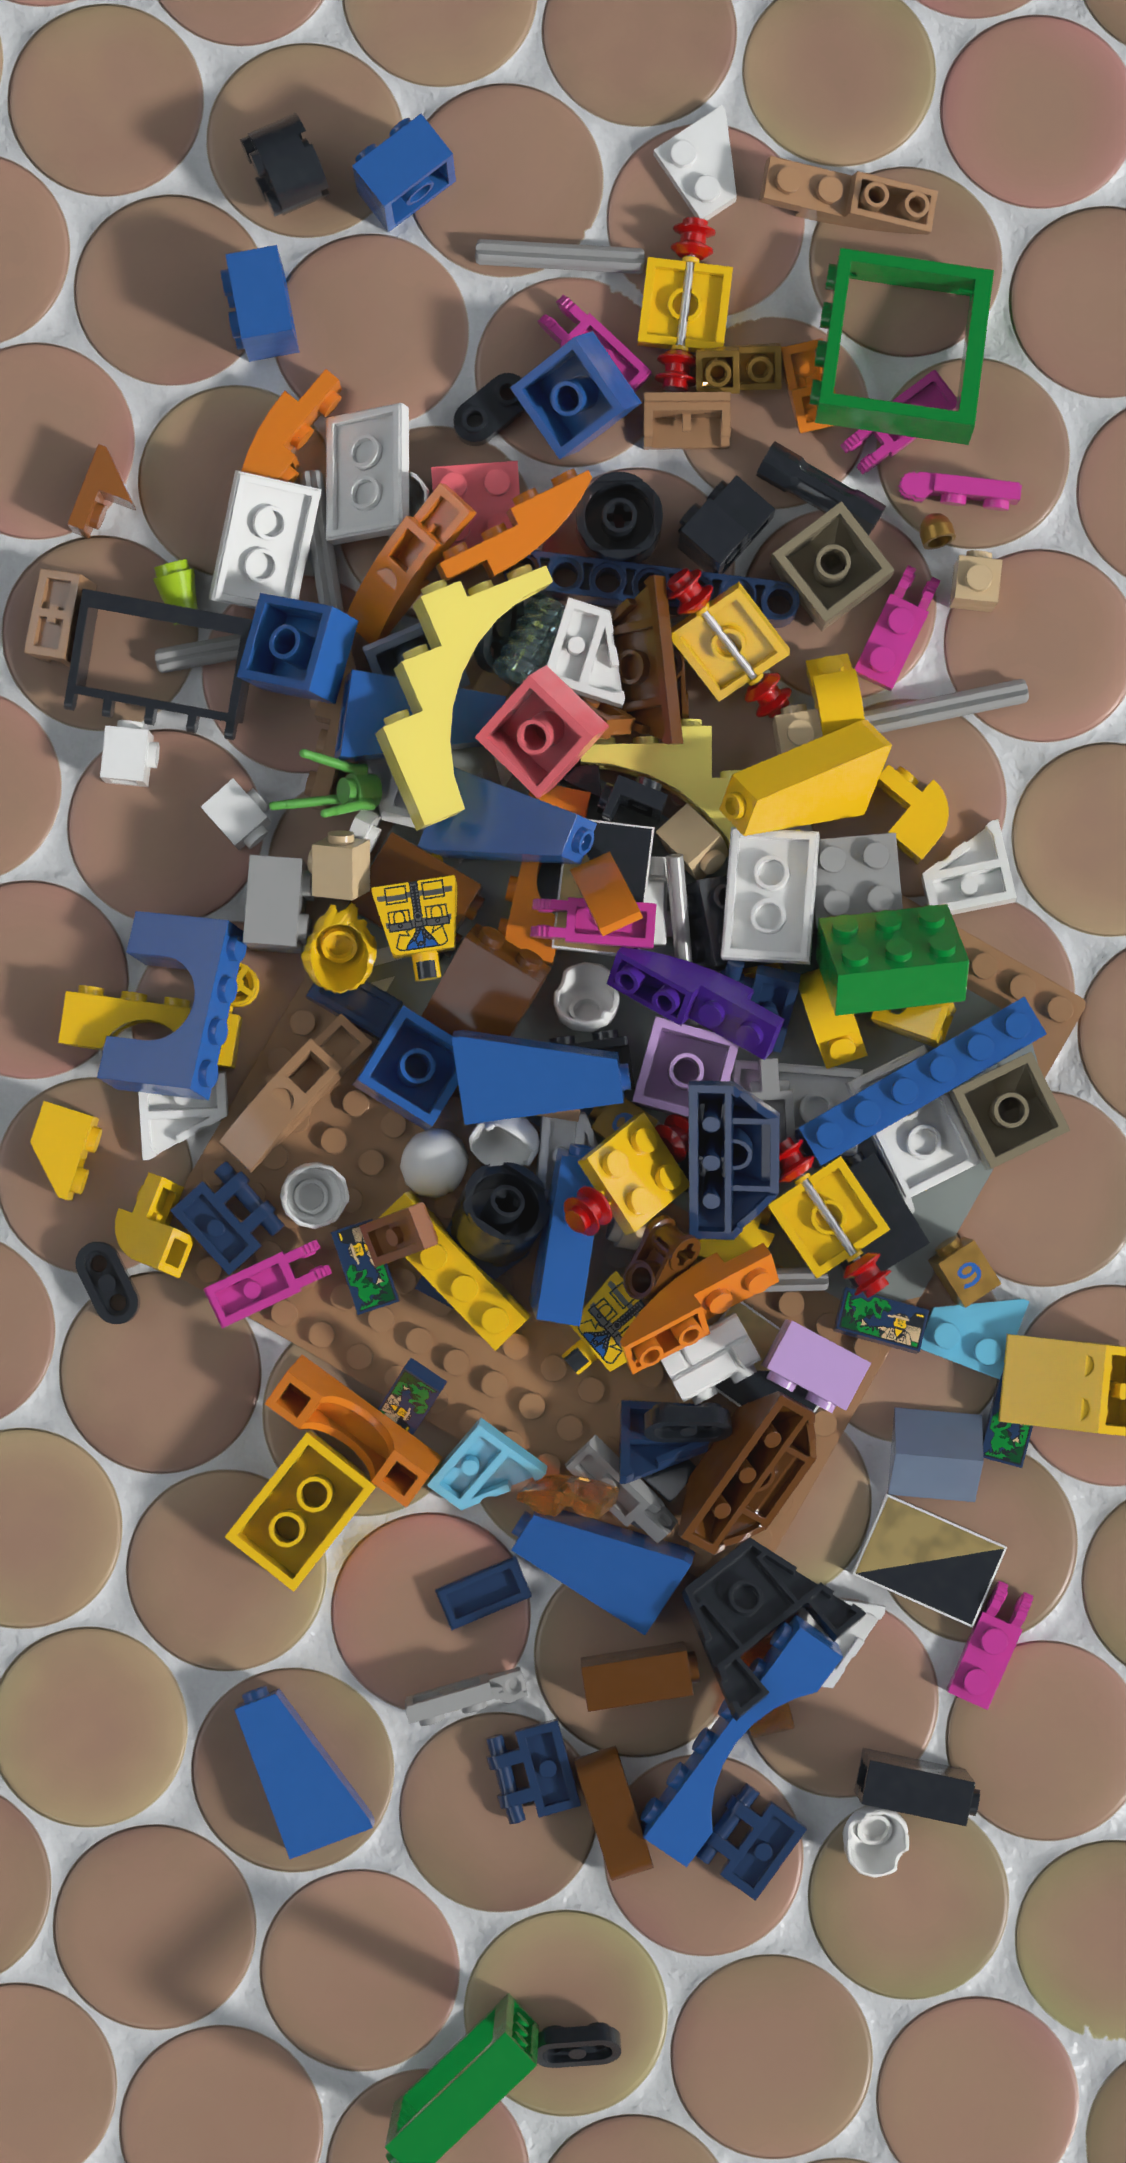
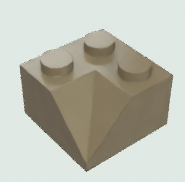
[770,501,894,632]
[948,1051,1070,1170]

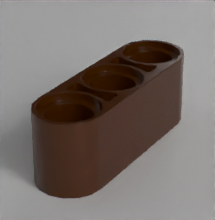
[574,1745,654,1881]

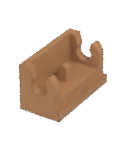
[643,392,731,450]
[24,568,97,667]

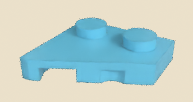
[921,1299,1029,1380]
[427,1417,547,1510]

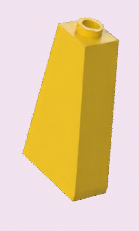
[719,720,892,836]

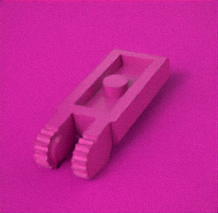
[537,295,652,392]
[840,370,957,475]
[898,471,1022,511]
[854,565,941,691]
[530,897,657,949]
[203,1240,332,1328]
[946,1581,1033,1710]

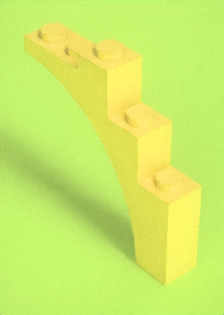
[375,564,553,831]
[581,719,800,849]

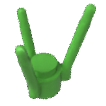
[269,749,382,818]

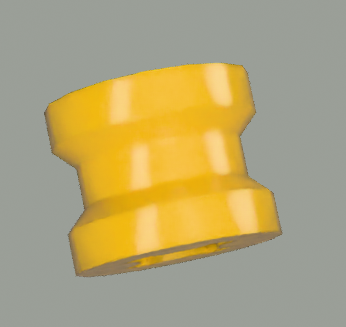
[230,963,260,1007]

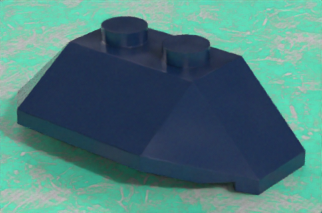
[688,1080,780,1240]

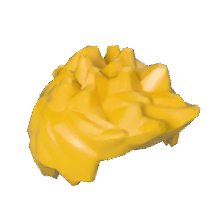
[301,903,377,994]

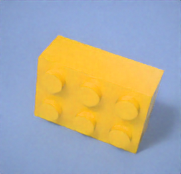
[225,1430,377,1592]

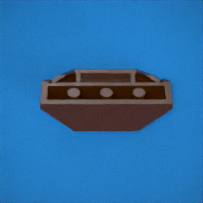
[678,1391,817,1555]

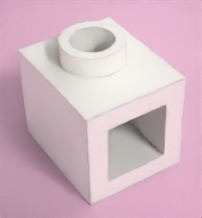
[100,720,160,787]
[201,778,271,850]

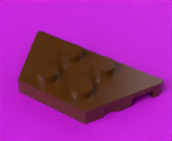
[611,575,683,745]

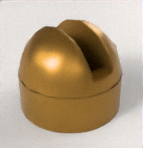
[919,513,956,550]

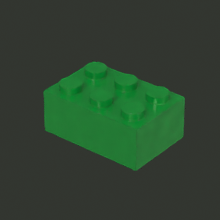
[816,904,969,1016]

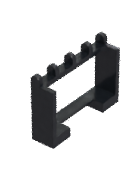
[64,589,253,740]

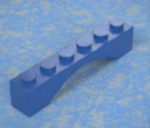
[795,996,1047,1169]
[640,1614,843,1867]

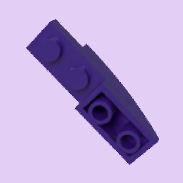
[606,947,784,1060]

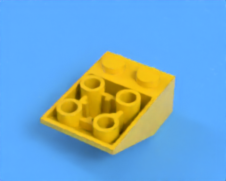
[998,1334,1126,1436]

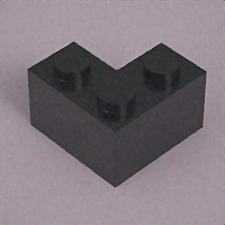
[678,475,776,574]

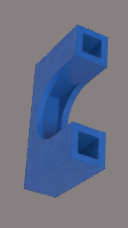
[97,911,247,1100]

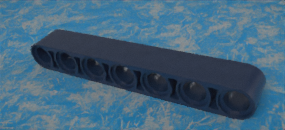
[503,550,800,628]

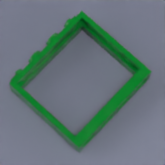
[809,248,994,445]
[385,1993,539,2163]

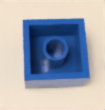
[352,113,456,232]
[220,245,300,362]
[510,331,642,460]
[237,593,358,704]
[352,1005,458,1131]

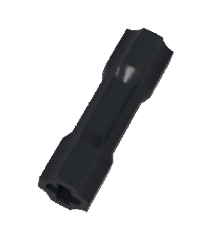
[756,441,886,536]

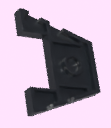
[681,1538,866,1721]

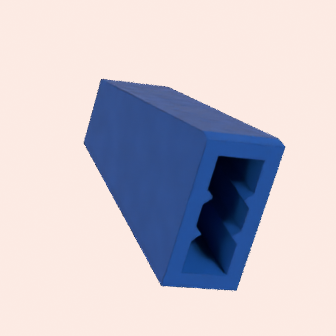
[334,669,506,762]
[417,767,597,865]
[451,1030,631,1125]
[529,1143,595,1326]
[511,1503,696,1635]
[234,1686,375,1859]

